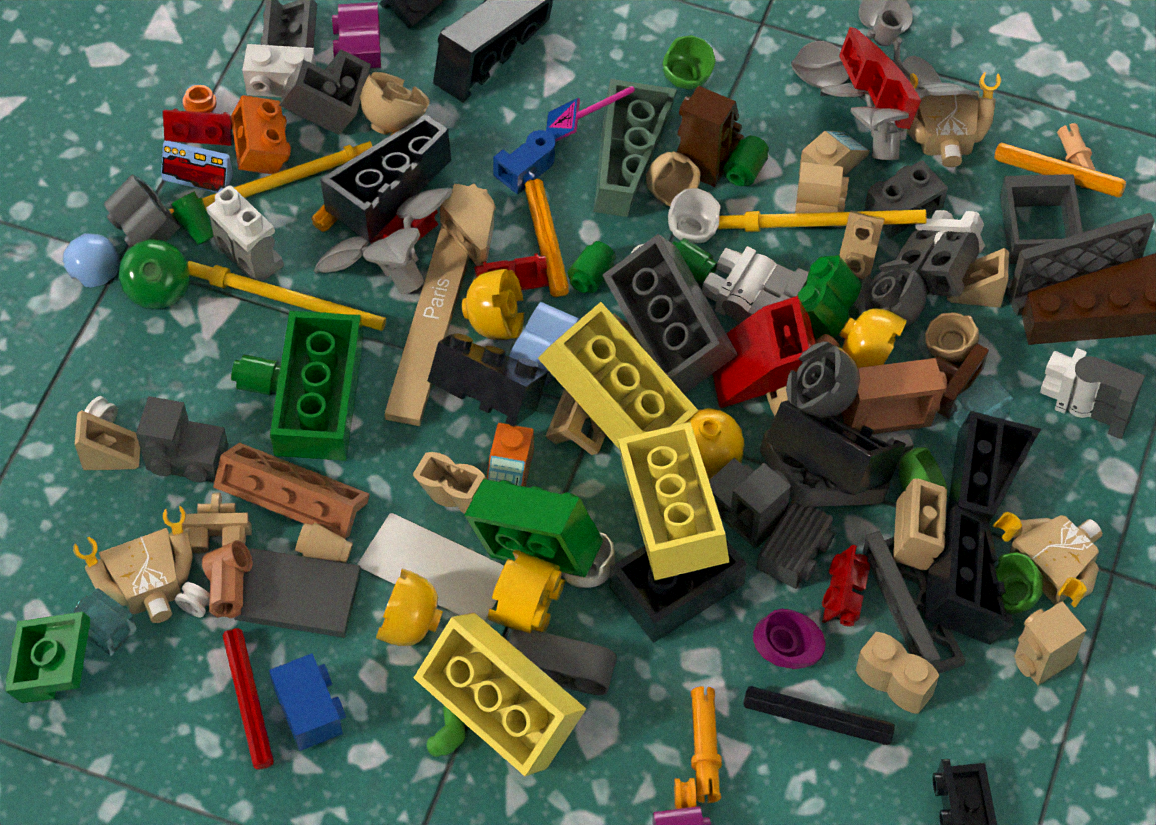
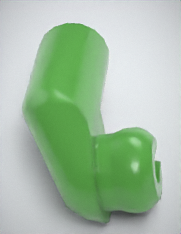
[427,706,465,757]

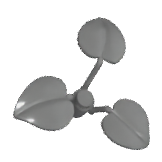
[791,0,942,92]
[820,83,979,160]
[314,188,453,294]

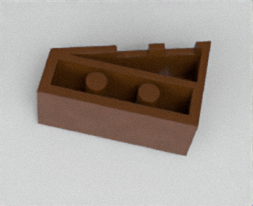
[677,85,745,187]

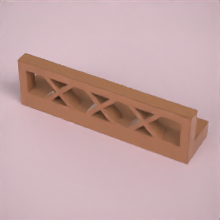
[213,443,370,539]

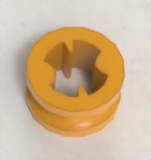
[674,778,696,809]

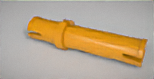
[691,686,722,803]

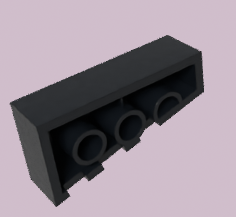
[433,0,553,103]
[320,114,451,242]

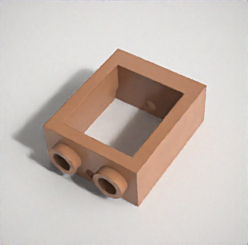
[841,358,947,434]

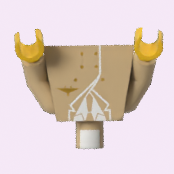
[907,72,1001,168]
[73,506,193,623]
[993,512,1102,608]

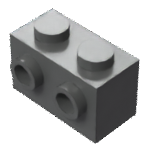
[864,160,948,239]

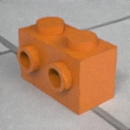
[231,95,291,174]

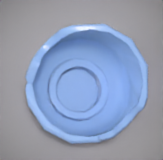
[63,233,120,288]

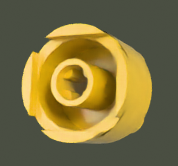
[488,550,565,634]

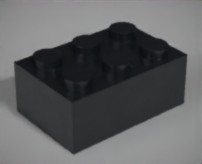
[610,539,747,643]

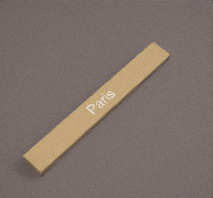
[385,183,488,426]

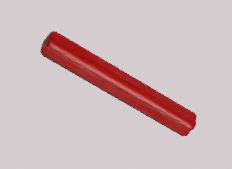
[222,628,274,770]

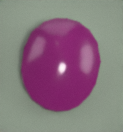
[753,608,826,669]

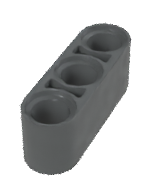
[508,629,617,695]

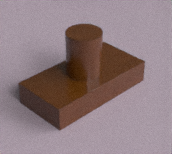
[936,343,989,419]

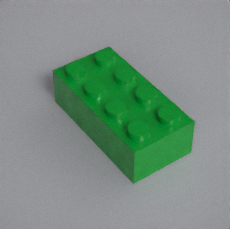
[270,310,364,461]

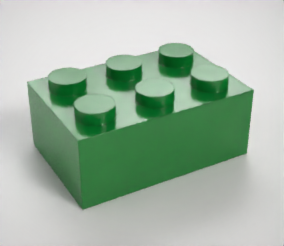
[464,479,604,577]

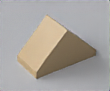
[947,248,1009,308]
[75,410,140,470]

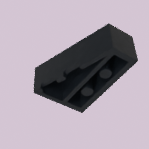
[947,411,1041,524]

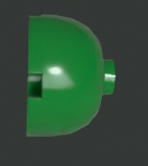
[118,239,190,310]

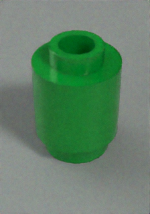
[723,135,769,186]
[672,238,718,286]
[567,241,616,293]
[231,354,281,396]

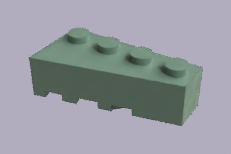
[593,79,677,217]

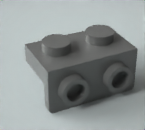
[260,0,317,48]

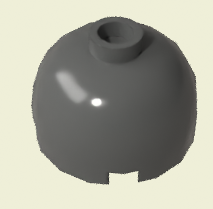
[854,260,927,328]
[786,341,860,418]

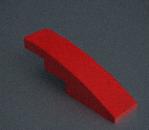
[839,27,921,130]

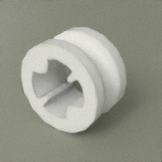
[85,396,118,423]
[174,582,210,618]

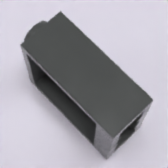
[1000,174,1083,265]

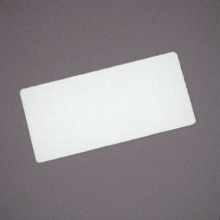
[358,513,504,621]

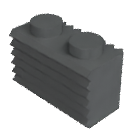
[756,500,835,589]

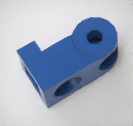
[493,130,556,195]

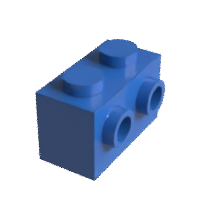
[269,653,346,751]

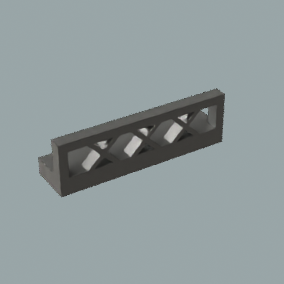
[863,531,966,674]

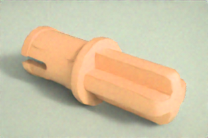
[1057,123,1096,189]

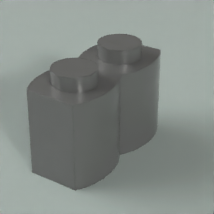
[104,174,181,247]

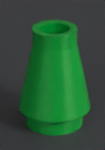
[170,191,214,246]

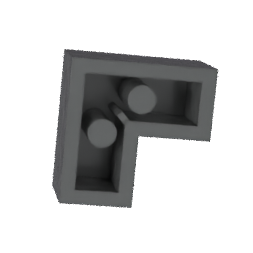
[279,49,371,135]
[136,396,229,483]
[709,458,791,549]

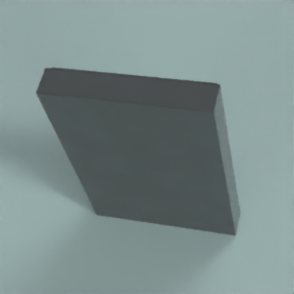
[234,548,361,638]

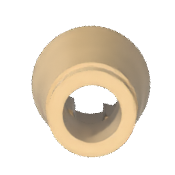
[295,522,353,563]

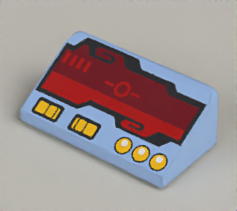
[161,140,233,193]

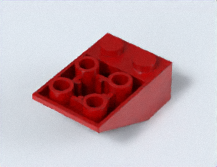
[713,296,816,408]

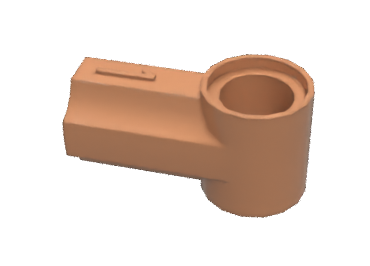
[202,540,253,618]

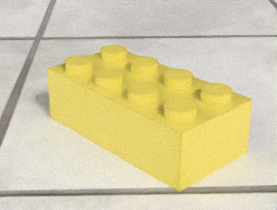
[538,302,698,450]
[618,422,729,580]
[413,612,586,776]

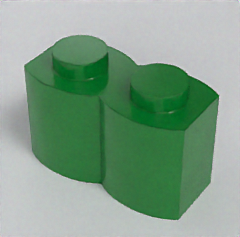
[797,255,862,338]

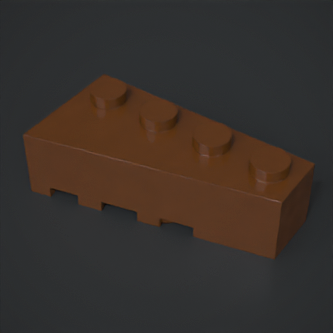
[1022,253,1156,345]

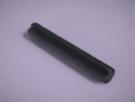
[743,686,895,745]

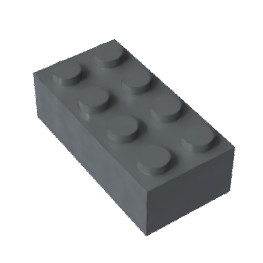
[603,234,738,394]

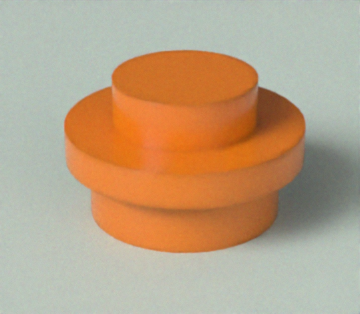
[183,85,217,113]

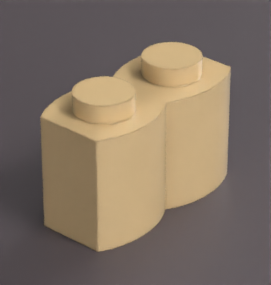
[795,162,849,227]
[413,452,488,514]
[856,632,939,714]

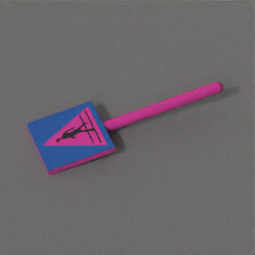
[546,86,635,142]

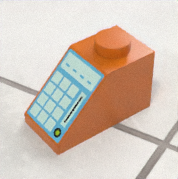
[487,423,534,487]

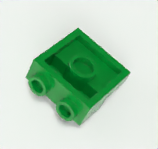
[5,612,91,703]

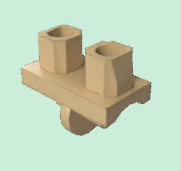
[839,210,884,279]
[180,493,252,553]

